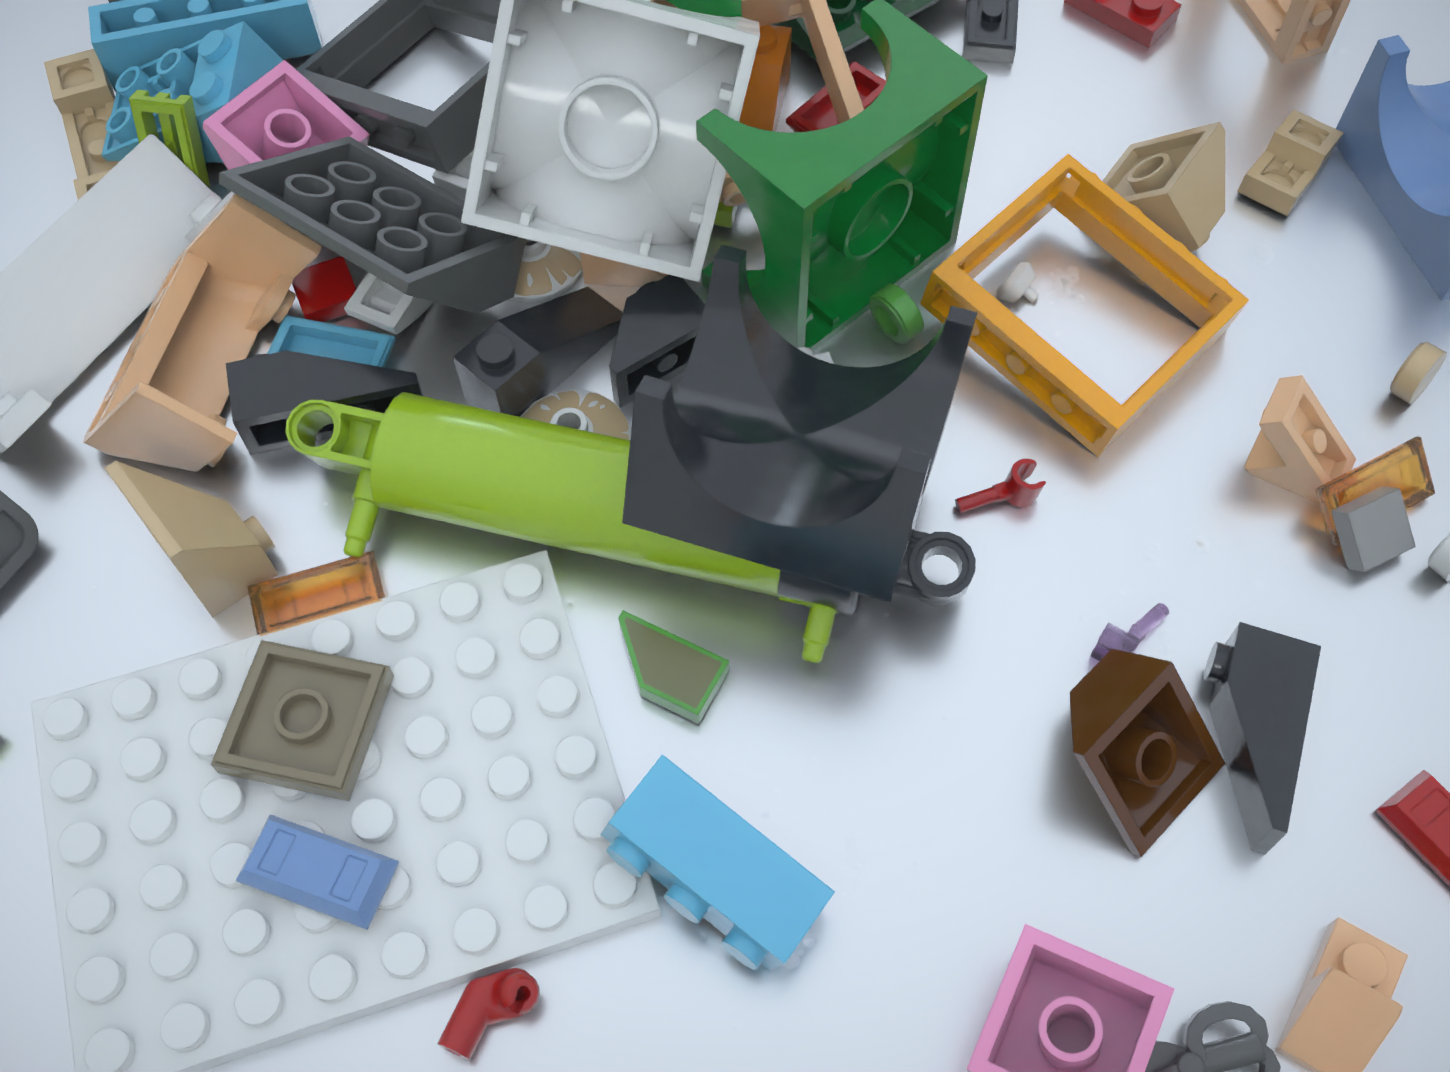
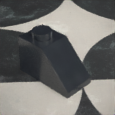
[609,275,705,408]

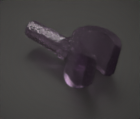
[1090,603,1170,661]

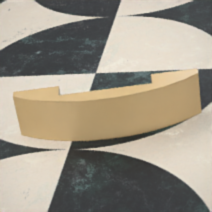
[44,49,120,200]

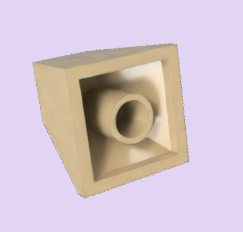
[1102,122,1225,252]
[104,461,278,618]

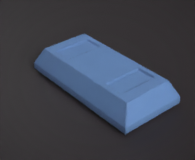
[236,814,399,930]

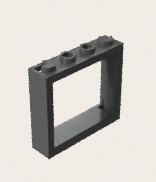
[296,0,501,174]

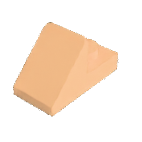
[1244,375,1356,506]
[1275,917,1408,1072]

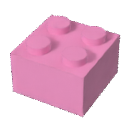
[967,924,1175,1072]

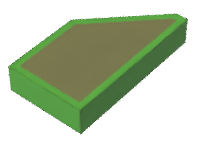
[618,610,730,724]

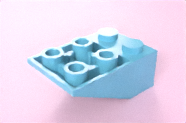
[101,21,283,163]

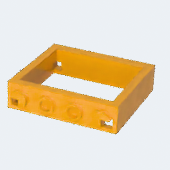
[920,153,1249,457]

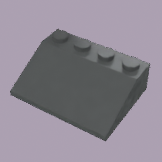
[219,136,526,313]

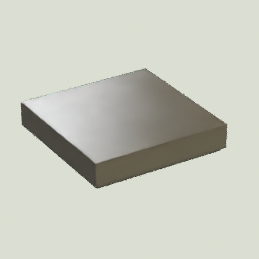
[211,640,394,801]

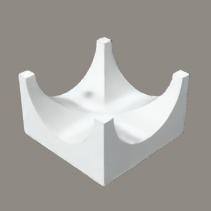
[461,0,760,282]

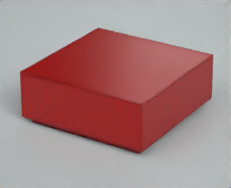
[292,256,356,322]

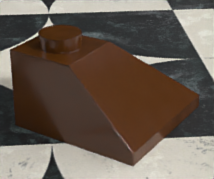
[1069,648,1226,857]

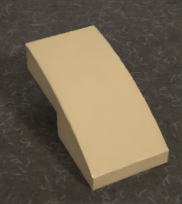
[1237,110,1343,216]

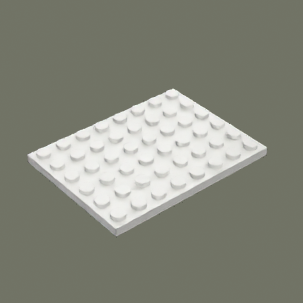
[30,550,661,1072]

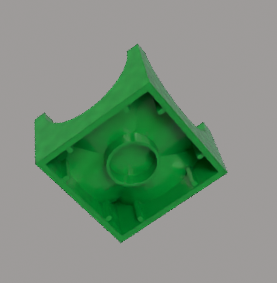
[696,0,988,352]

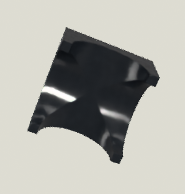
[622,244,977,603]

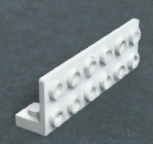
[0,134,235,454]

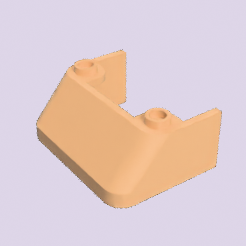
[83,194,322,472]

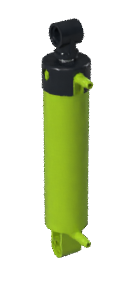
[286,392,976,663]

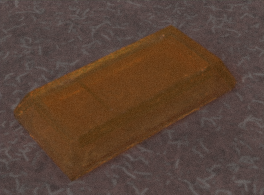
[1315,436,1435,545]
[247,550,385,636]

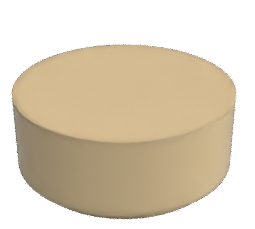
[1390,342,1447,404]

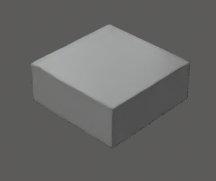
[1331,486,1416,572]

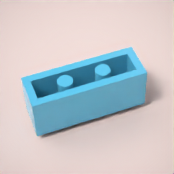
[600,754,835,970]

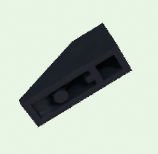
[453,286,623,417]
[226,350,423,455]
[1204,622,1321,855]

